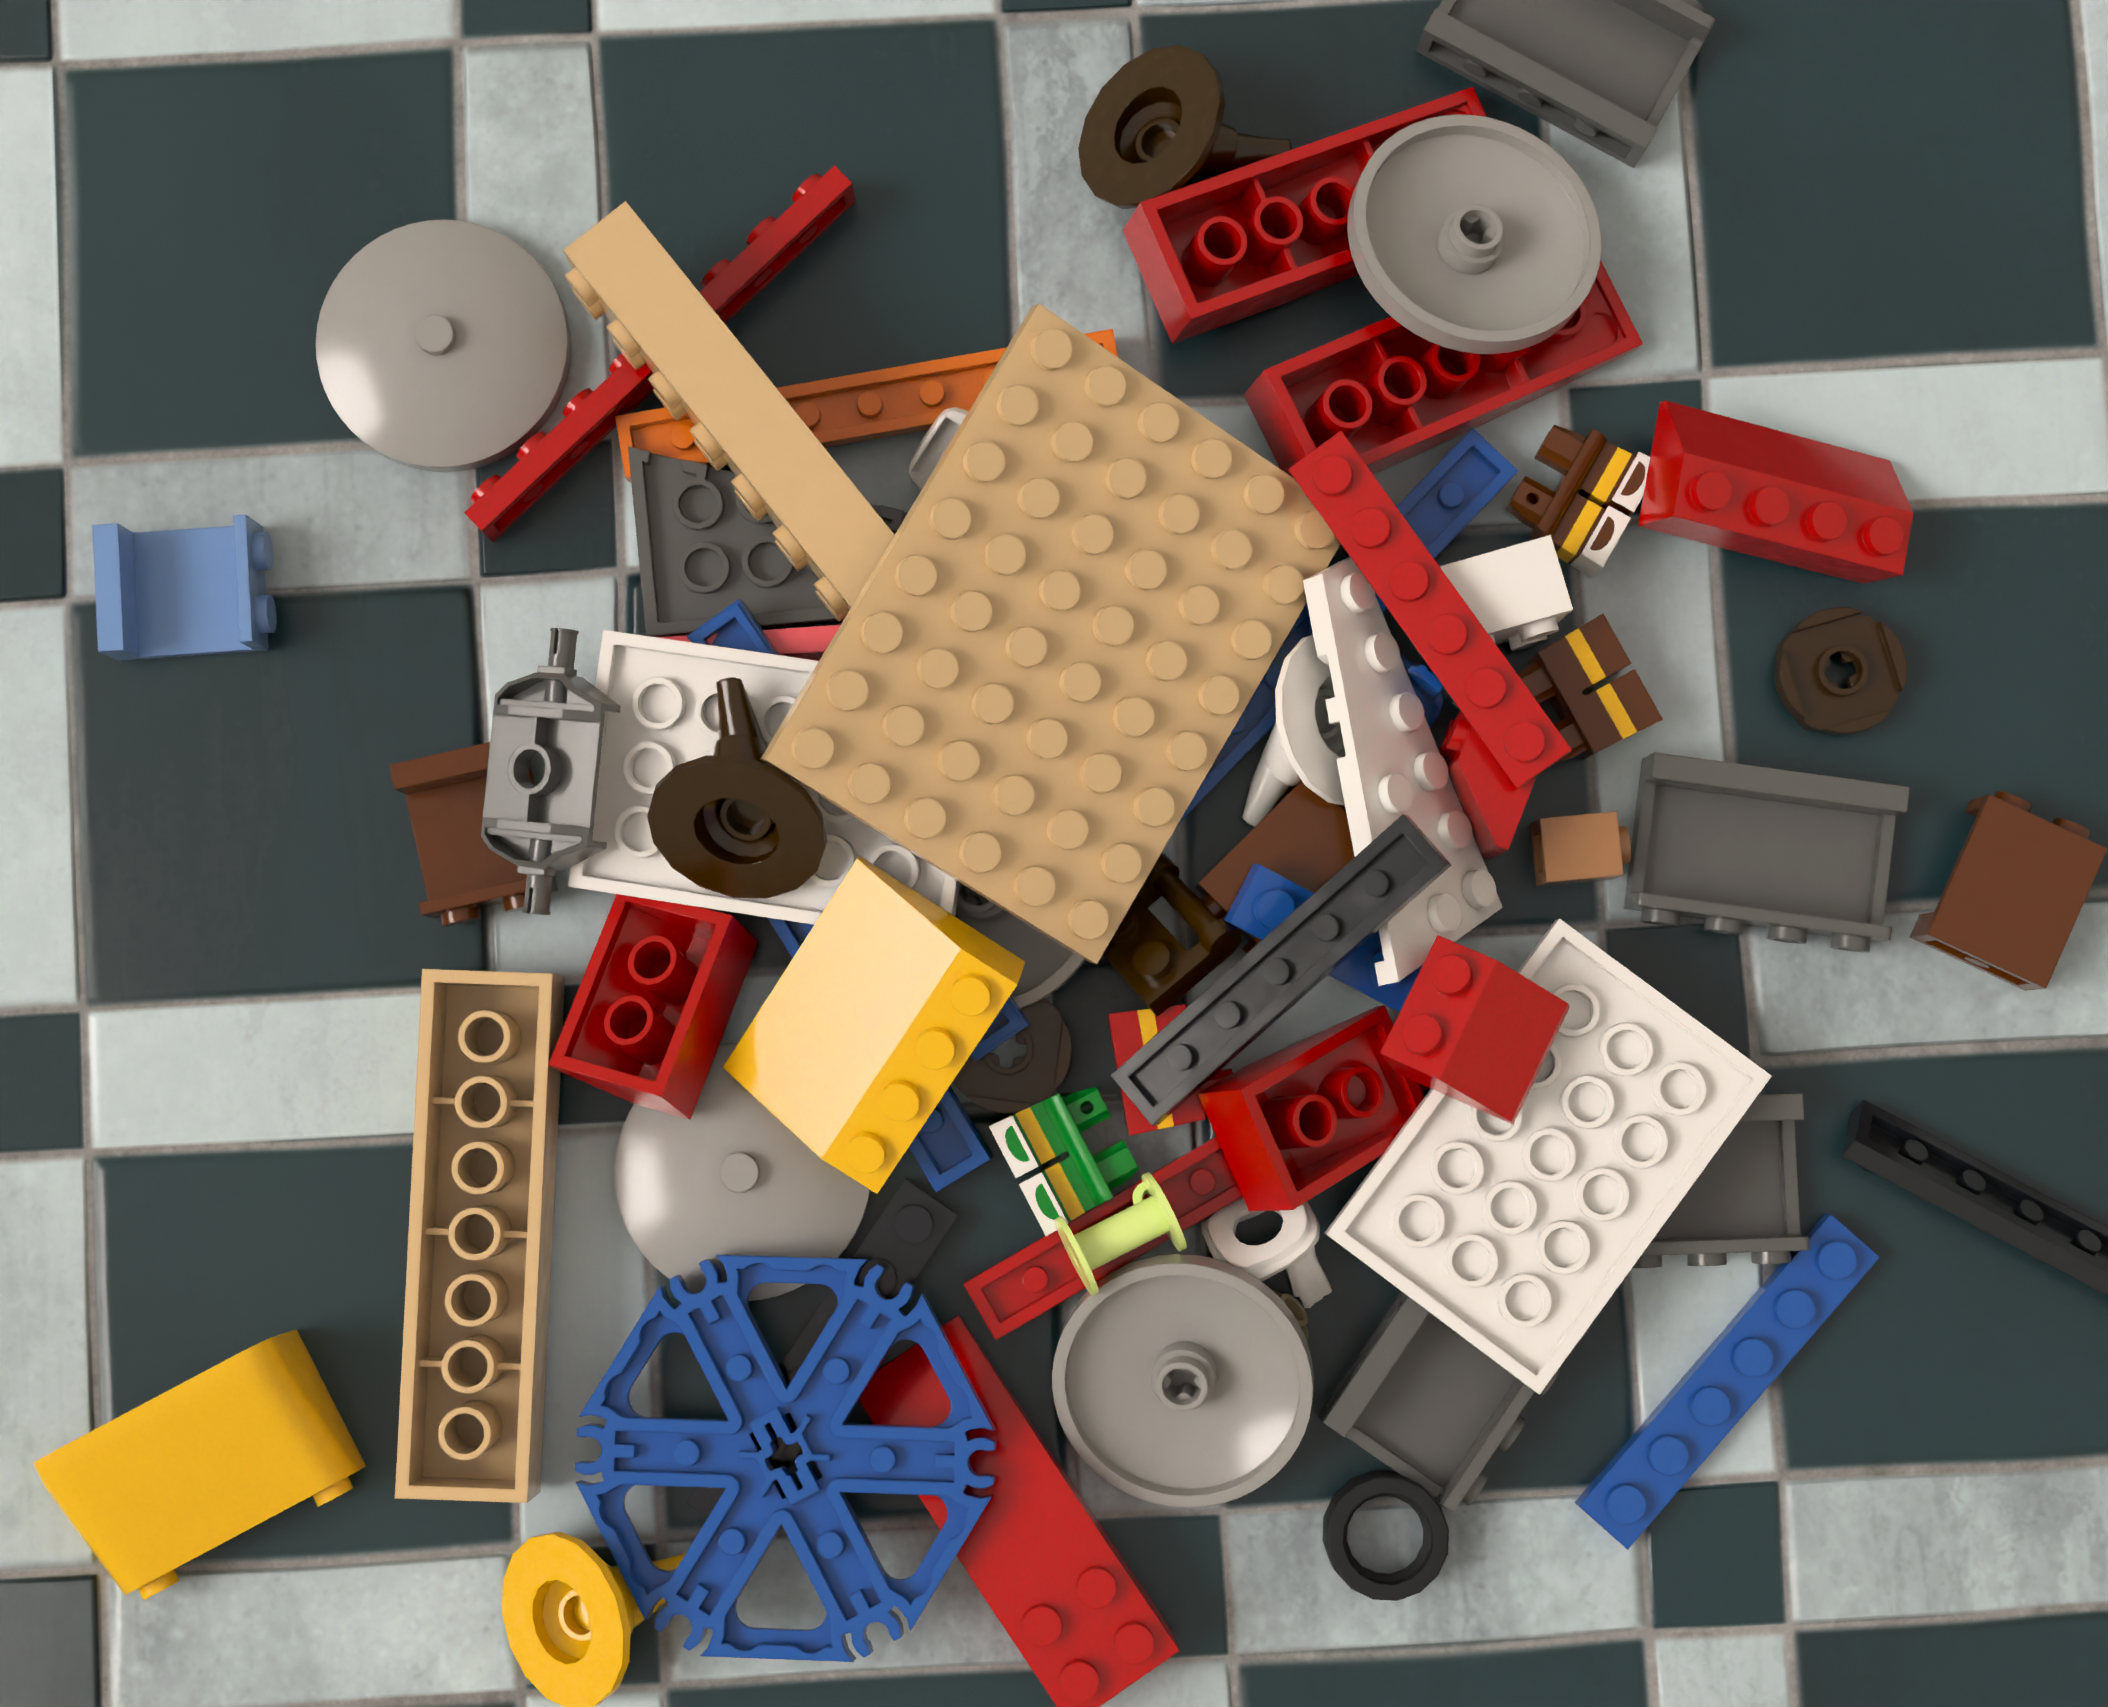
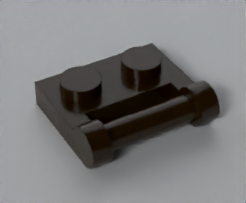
[1102,853,1242,1017]

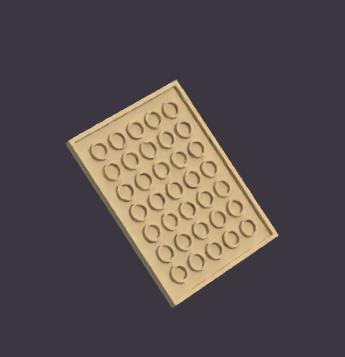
[761,304,1341,964]

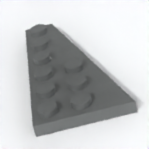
[628,446,908,637]

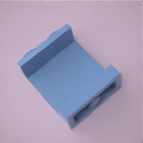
[92,514,277,661]

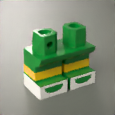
[989,1087,1139,1236]

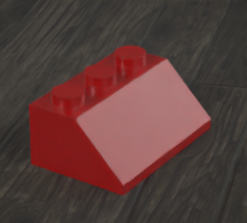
[548,894,759,1120]

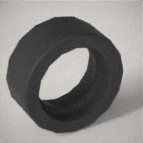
[1322,1470,1449,1601]

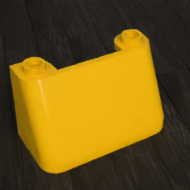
[33,1329,366,1600]

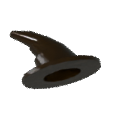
[1078,45,1292,209]
[647,677,827,899]

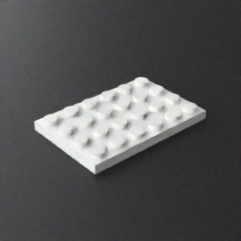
[568,630,960,925]
[1325,919,1772,1395]

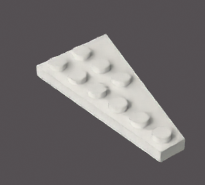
[1303,557,1503,986]

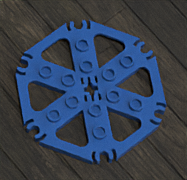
[575,1255,997,1662]

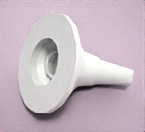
[1242,635,1346,827]

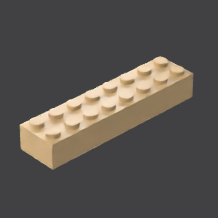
[563,201,895,621]
[395,969,565,1503]

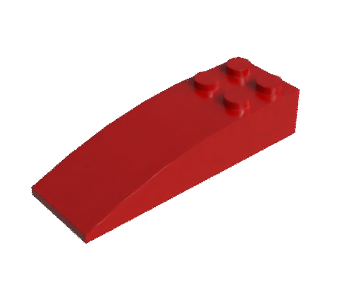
[1122,87,1486,344]
[1244,260,1643,478]
[859,1315,1180,1707]

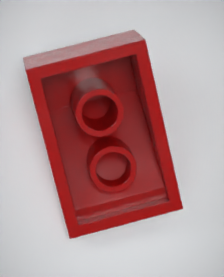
[1198,1005,1424,1211]

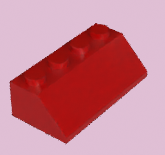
[1638,400,1913,584]

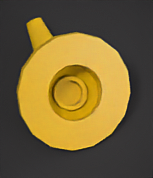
[502,1532,687,1707]

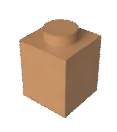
[1530,811,1631,887]

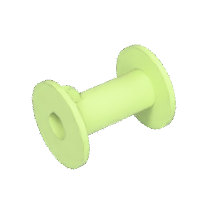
[1054,1172,1187,1296]

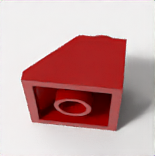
[1438,711,1536,860]
[1380,935,1570,1125]

